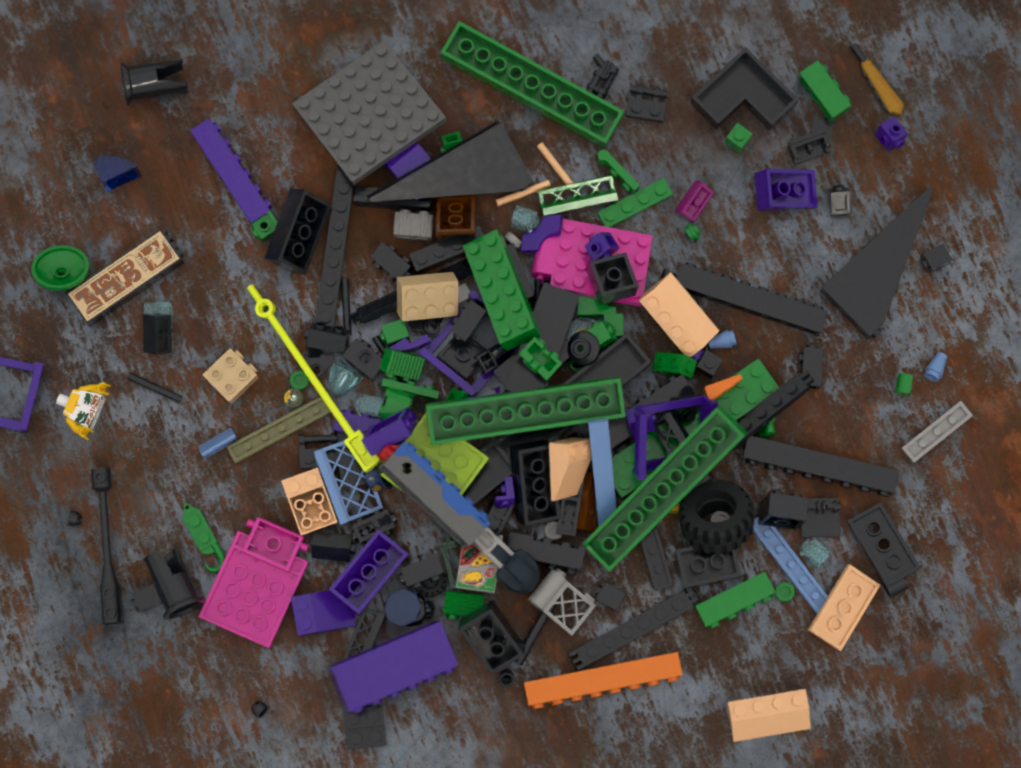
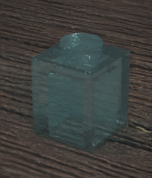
[510,205,540,233]
[354,393,384,420]
[800,537,832,569]

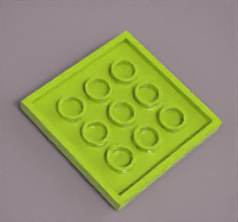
[380,413,489,495]

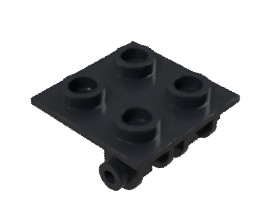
[801,498,841,537]

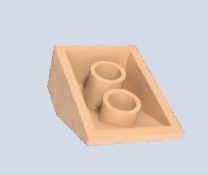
[549,437,591,501]

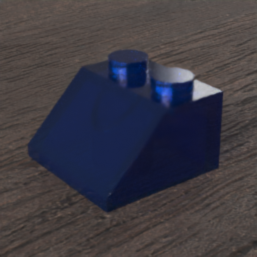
[93,154,142,191]

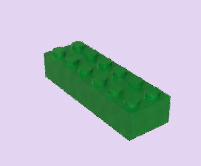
[462,229,542,351]

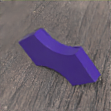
[521,215,563,254]

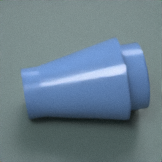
[708,329,737,350]
[924,352,948,382]

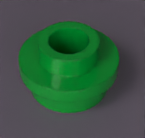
[684,223,701,241]

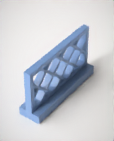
[313,440,383,525]

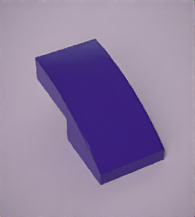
[390,334,431,353]

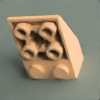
[281,468,337,535]

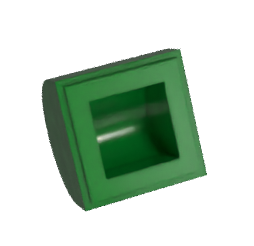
[895,374,913,397]

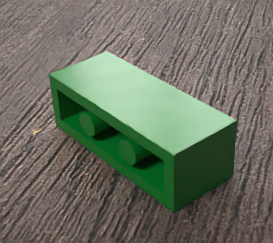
[798,61,851,123]

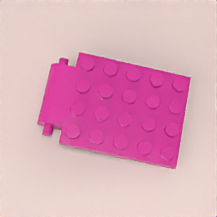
[531,219,653,307]
[198,516,309,649]

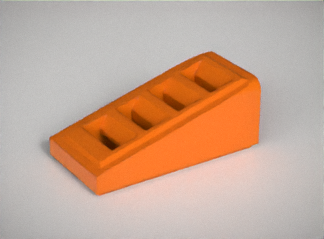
[703,374,742,401]

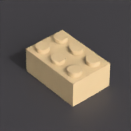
[397,272,458,321]

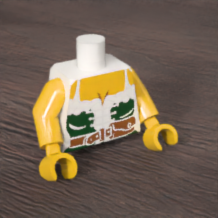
[56,382,111,441]

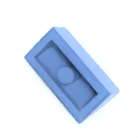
[198,428,238,459]

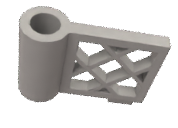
[528,568,596,636]

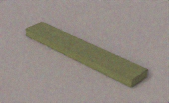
[226,393,332,464]

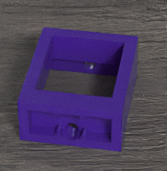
[361,407,417,457]

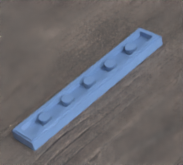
[588,418,617,526]
[753,516,828,614]

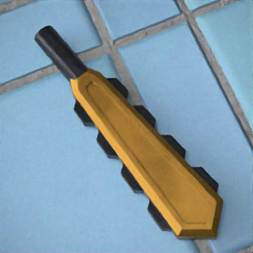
[850,43,904,116]

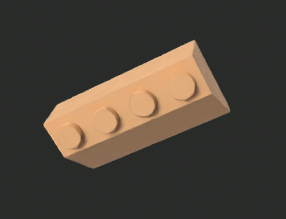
[639,272,719,357]
[726,689,811,742]

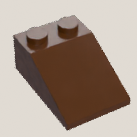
[436,195,476,235]

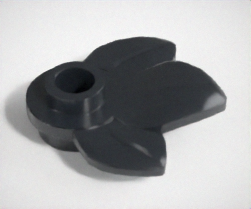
[408,317,444,338]
[296,347,334,380]
[670,385,707,423]

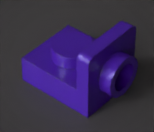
[495,476,515,508]

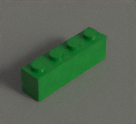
[694,572,776,629]

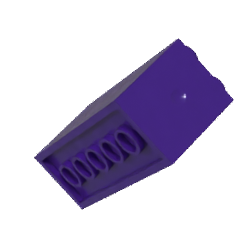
[327,621,458,714]

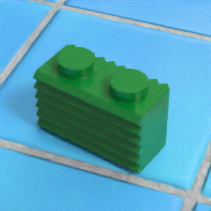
[379,347,425,382]
[443,590,485,620]

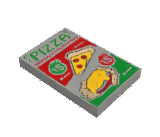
[456,534,503,594]

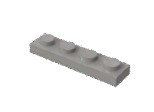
[901,401,973,463]

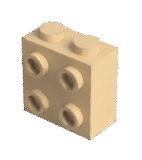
[203,348,258,404]

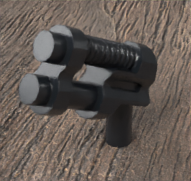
[586,53,619,99]

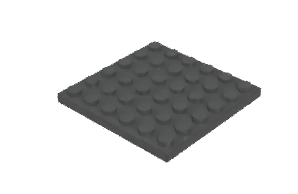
[292,41,447,185]

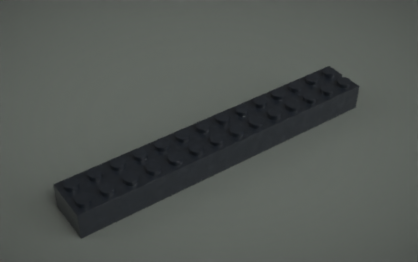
[425,333,651,533]

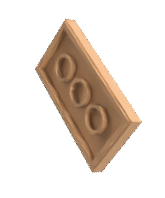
[808,564,880,651]

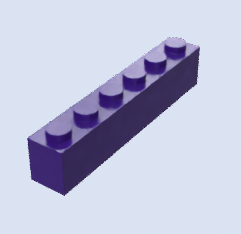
[190,119,272,225]

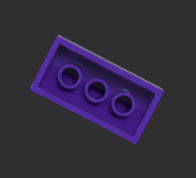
[328,529,408,616]

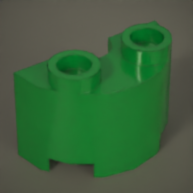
[519,337,562,380]
[378,388,415,421]

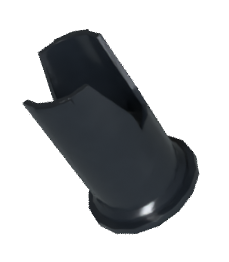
[120,59,188,106]
[144,546,206,620]

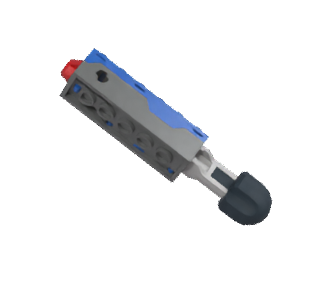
[378,442,540,594]

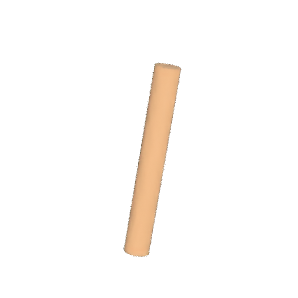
[537,142,576,191]
[496,180,551,207]

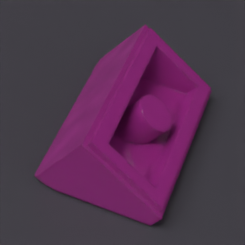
[675,181,714,223]

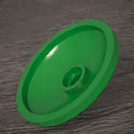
[31,245,89,291]

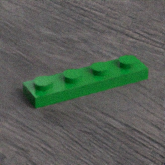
[597,178,673,228]

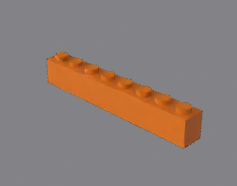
[524,652,682,709]

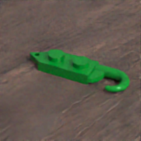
[182,502,225,573]

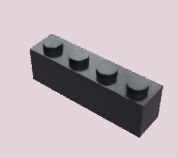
[409,226,484,275]

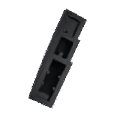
[556,476,585,536]

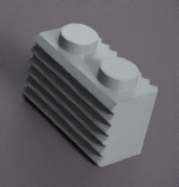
[393,210,434,241]

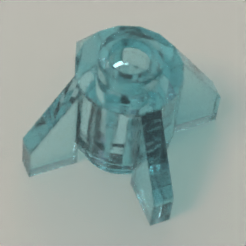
[329,360,364,395]

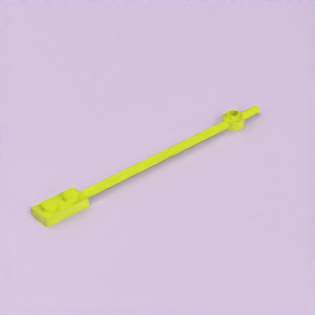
[247,284,382,473]

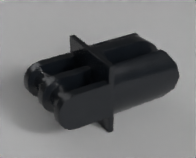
[473,343,512,374]

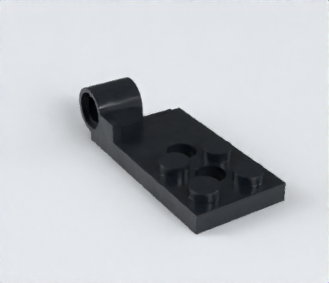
[847,502,921,598]

